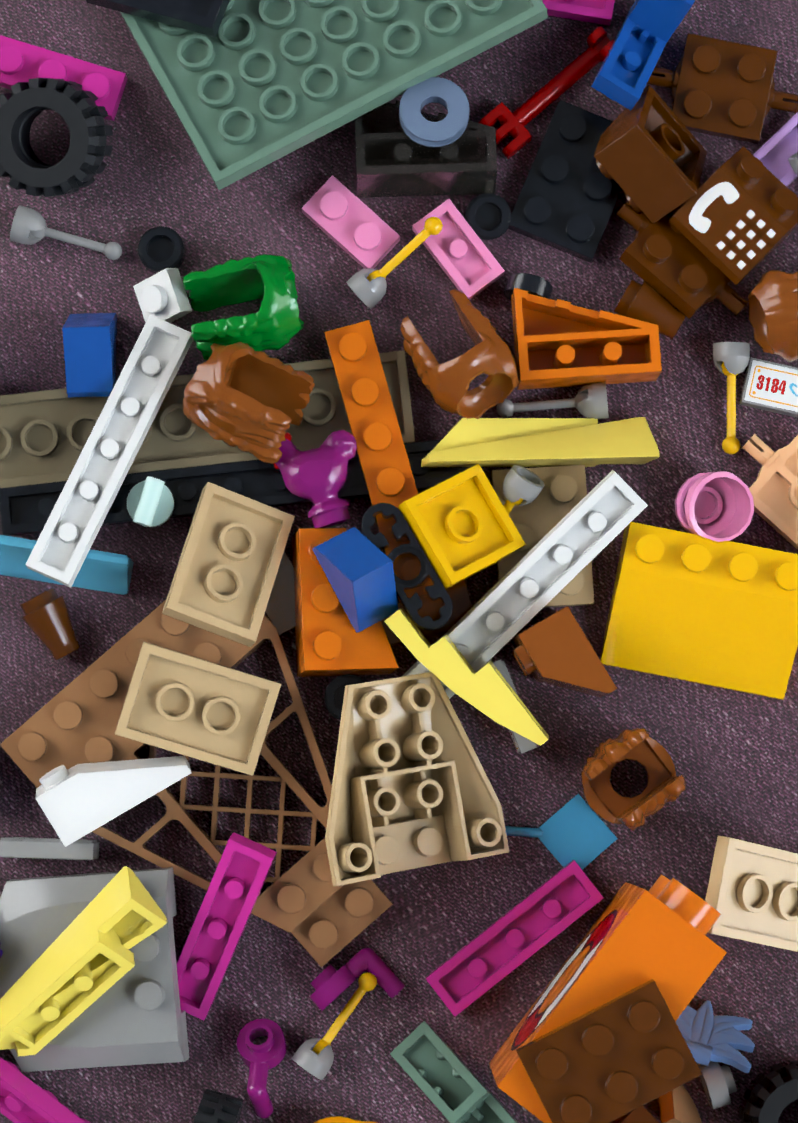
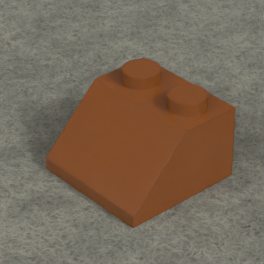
[511,606,617,698]

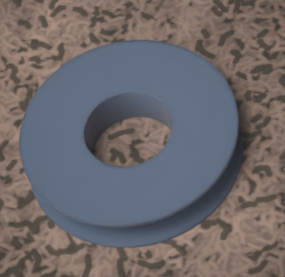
[399,77,470,147]

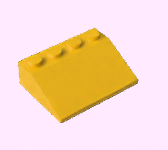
[600,522,798,700]

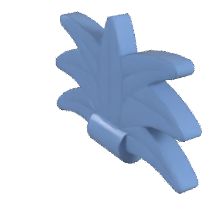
[676,1000,755,1074]

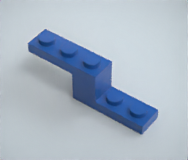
[591,0,695,111]

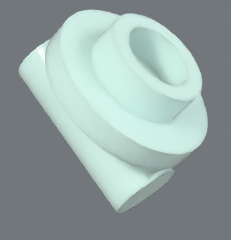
[127,476,174,527]

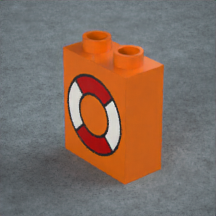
[489,874,727,1123]

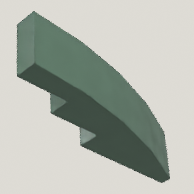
[390,1021,519,1123]

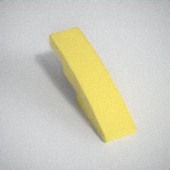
[384,608,549,746]

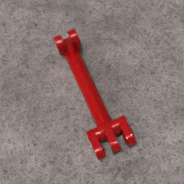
[477,26,614,159]

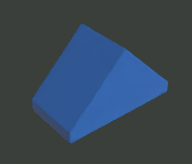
[62,313,117,398]
[312,526,399,633]

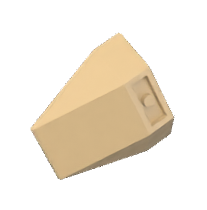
[325,672,509,886]

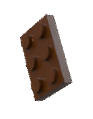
[516,979,702,1123]

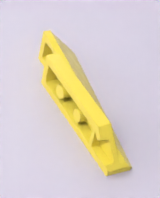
[421,417,660,467]
[0,866,167,1057]

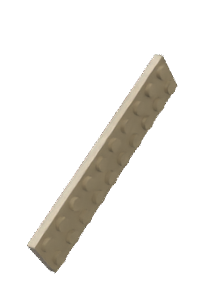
[0,350,415,488]

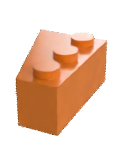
[511,288,662,390]
[292,528,399,677]

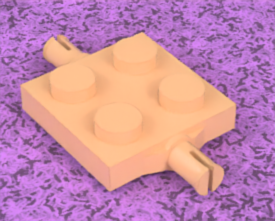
[742,434,798,550]

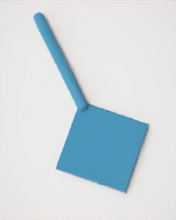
[505,794,618,870]

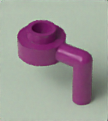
[309,948,405,1011]
[237,1019,287,1118]

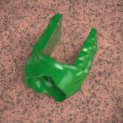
[183,254,304,360]

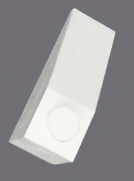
[35,756,192,847]

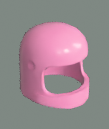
[674,471,754,542]

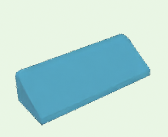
[0,535,134,595]

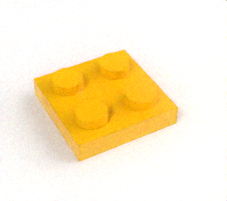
[398,463,526,589]

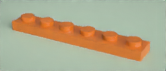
[324,320,433,603]

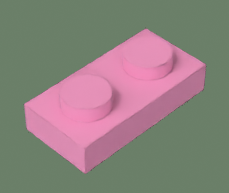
[301,175,400,269]
[412,199,505,300]

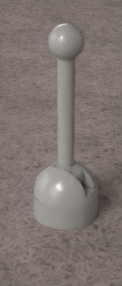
[10,205,122,260]
[496,382,609,419]

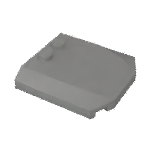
[0,867,190,1072]

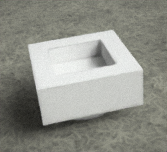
[133,268,192,323]

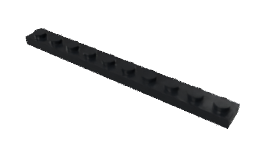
[0,439,466,536]

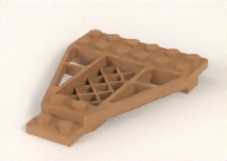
[0,600,393,968]

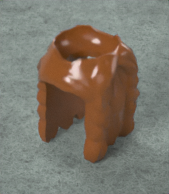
[748,270,798,363]
[400,289,520,419]
[183,342,315,464]
[581,728,686,831]

